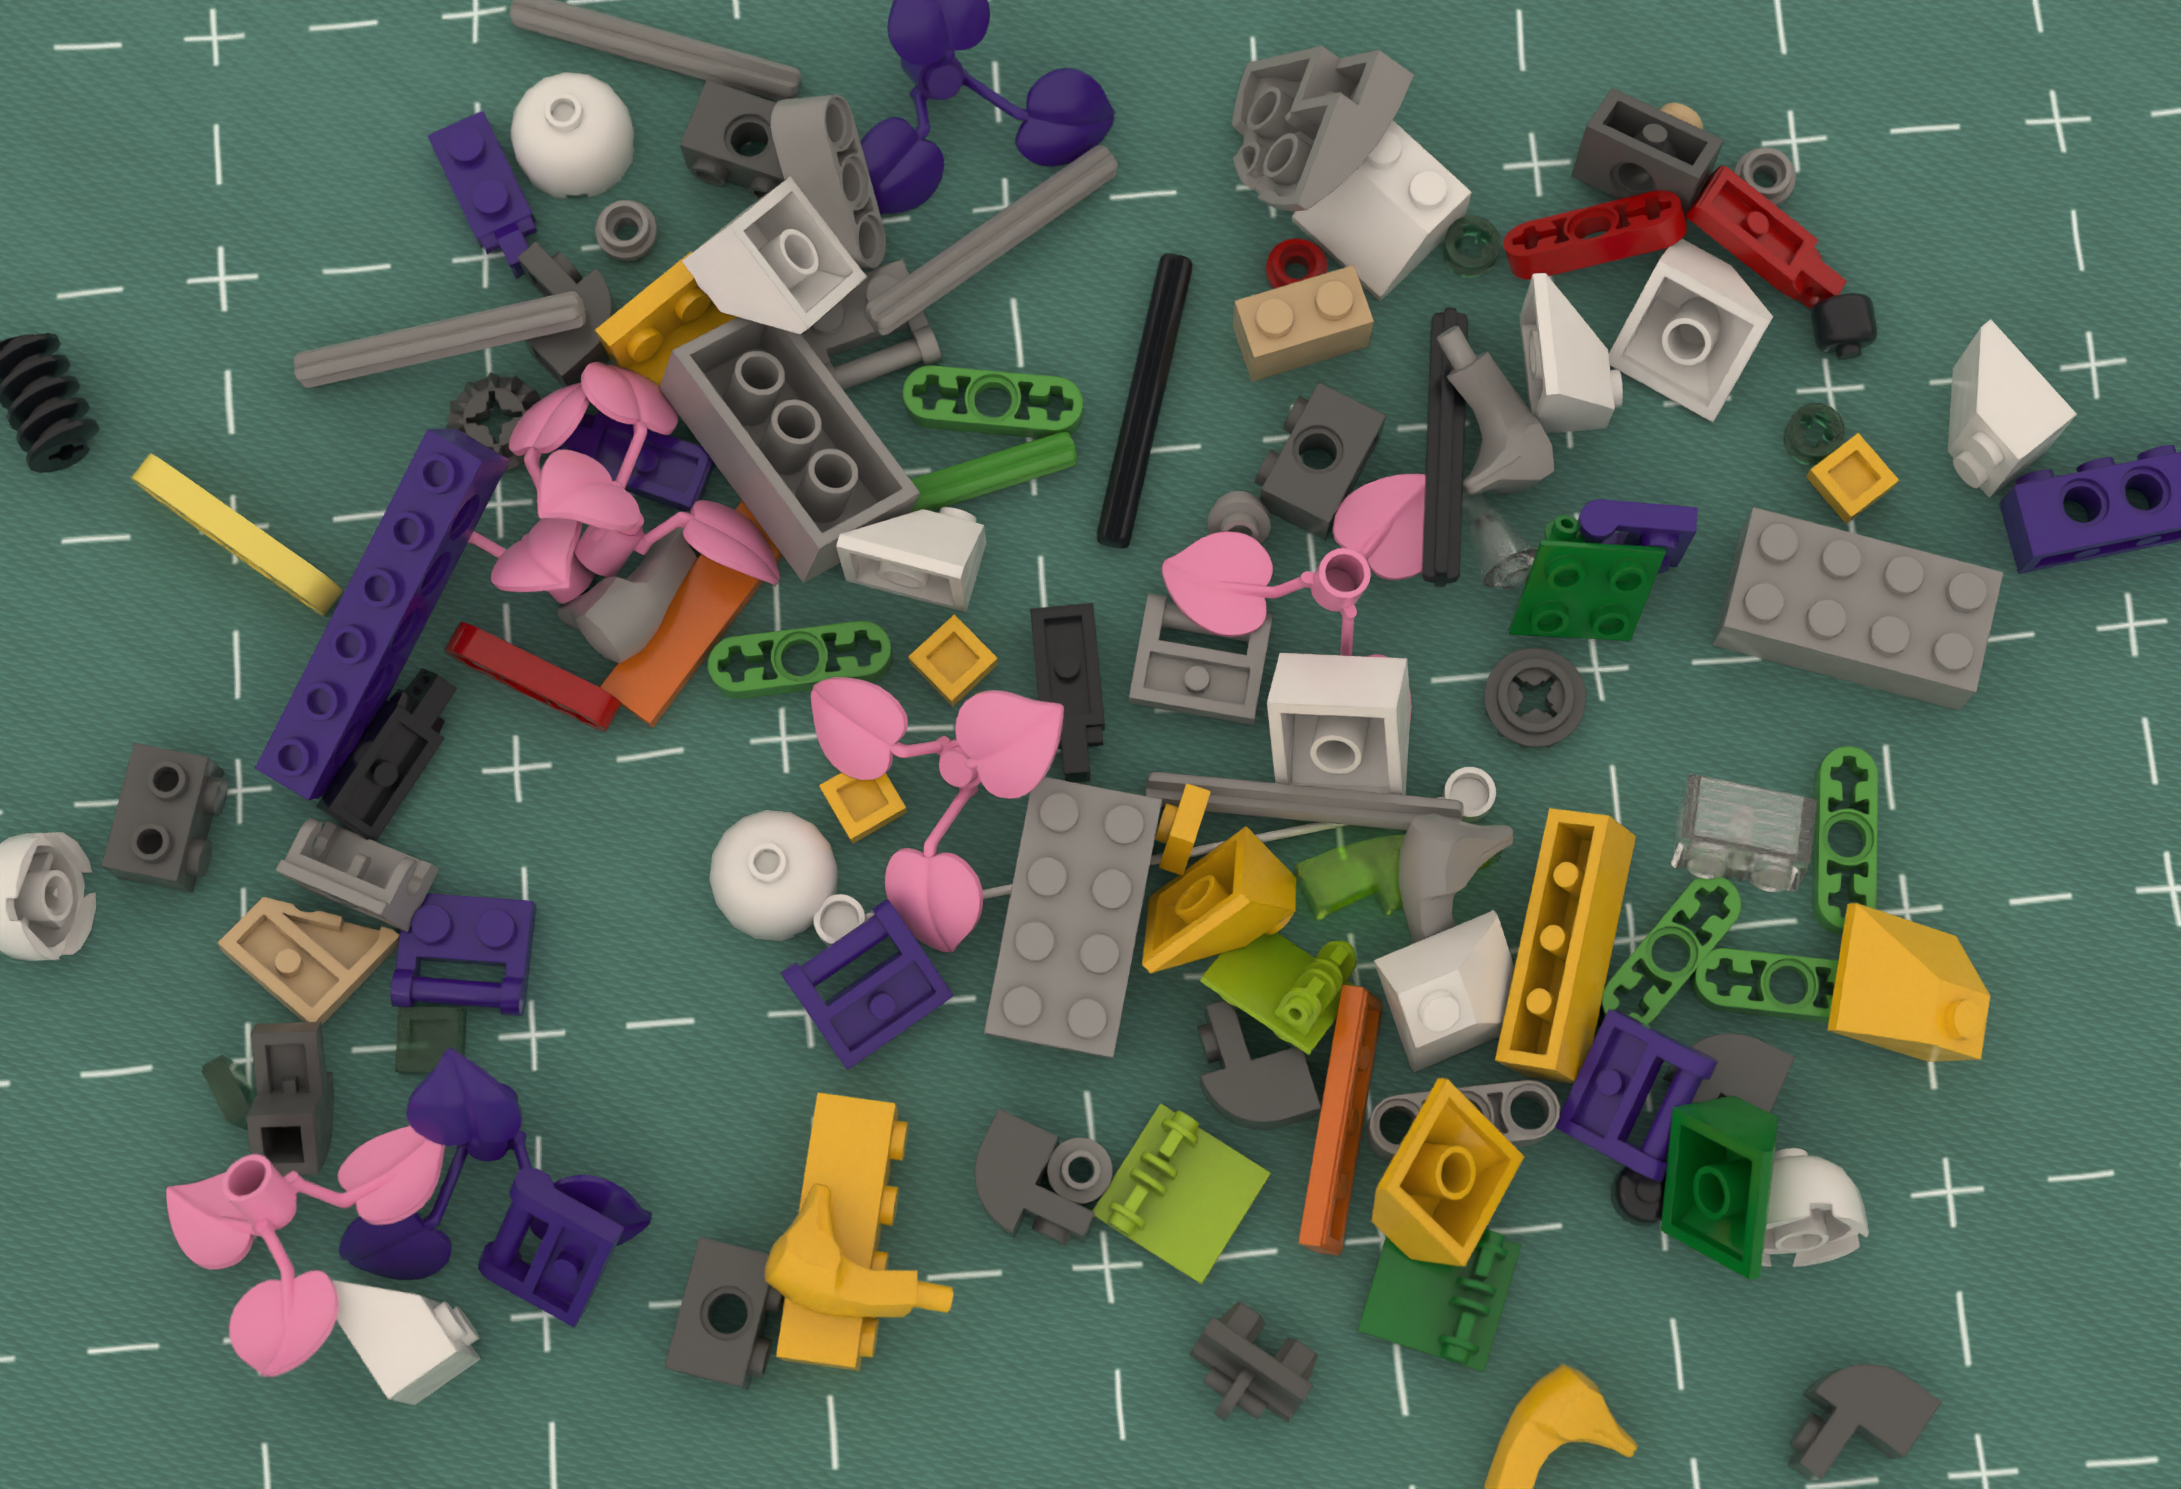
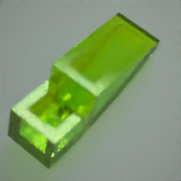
[1293,834,1505,921]

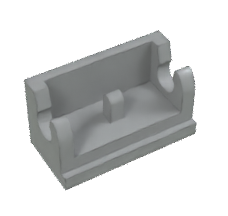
[275,818,439,933]

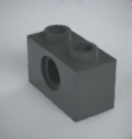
[680,80,785,200]
[1571,88,1724,221]
[1255,382,1386,541]
[664,1237,785,1390]

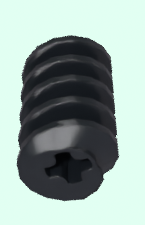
[0,333,100,473]

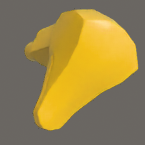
[765,1183,953,1317]
[1484,1364,1638,1489]

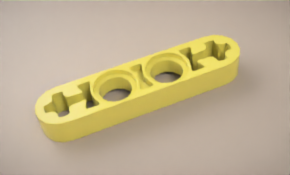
[130,453,343,617]

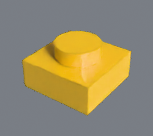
[1806,433,1899,524]
[908,614,999,707]
[819,772,908,844]
[1154,783,1211,876]

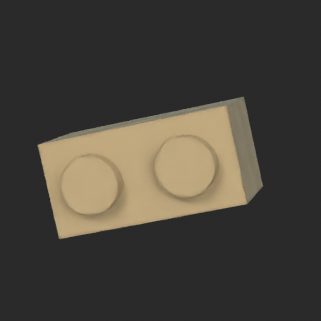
[1233,265,1374,382]

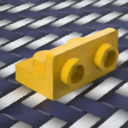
[595,251,737,386]

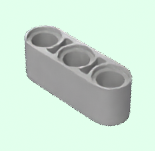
[771,94,886,269]
[1366,1080,1560,1161]

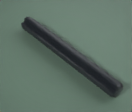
[1097,253,1193,549]
[1421,308,1469,587]

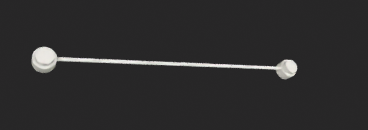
[814,767,1496,946]

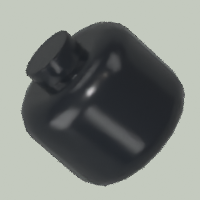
[1811,293,1877,360]
[1611,1166,1667,1227]

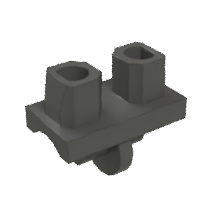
[1189,1302,1318,1422]

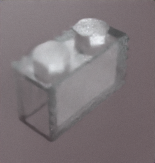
[1671,773,1818,892]

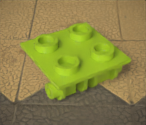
[1200,932,1357,1055]
[1093,1103,1271,1285]

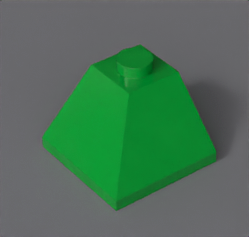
[1661,1095,1779,1280]

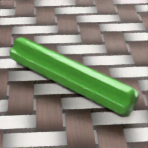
[910,431,1078,513]

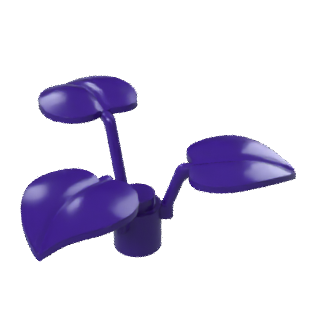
[860,0,1115,214]
[338,1048,652,1280]

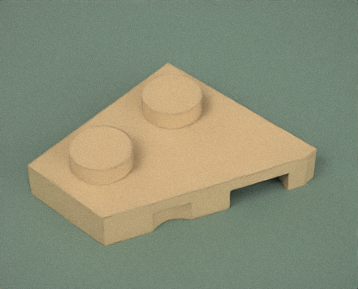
[218,897,400,1025]

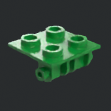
[1509,515,1666,641]
[1357,1229,1522,1372]

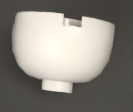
[511,72,635,199]
[709,810,839,941]
[0,832,96,961]
[1761,1148,1869,1267]

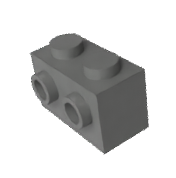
[101,743,228,893]

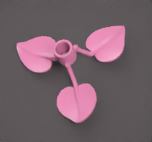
[537,362,780,587]
[467,382,595,604]
[1161,474,1425,721]
[811,677,1064,952]
[166,1126,445,1377]

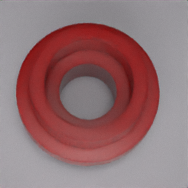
[1266,238,1328,289]

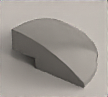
[1232,46,1414,211]

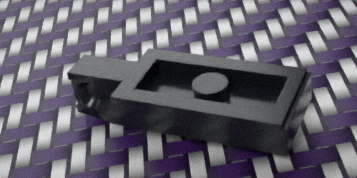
[1030,603,1105,783]
[316,668,457,841]

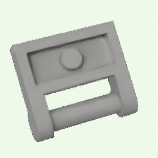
[801,259,942,390]
[1129,593,1273,725]

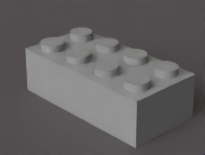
[659,317,920,583]
[1712,507,2004,710]
[984,777,1162,1059]

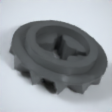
[446,372,541,471]
[1484,648,1586,749]

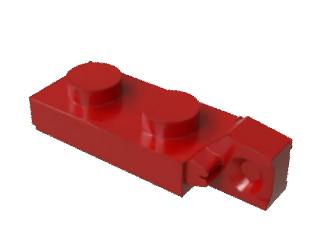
[1685,165,1847,309]

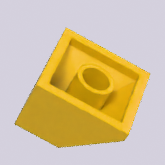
[1142,826,1296,973]
[1827,903,1990,1062]
[1371,1078,1525,1267]

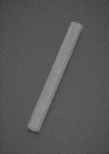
[510,0,802,101]
[865,145,1118,335]
[293,291,586,388]
[1146,772,1464,830]

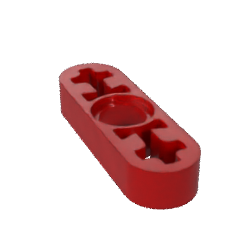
[1503,190,1687,280]
[444,622,621,732]

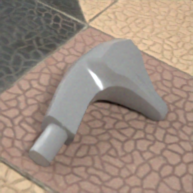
[1436,325,1555,496]
[558,511,697,663]
[1398,813,1514,944]

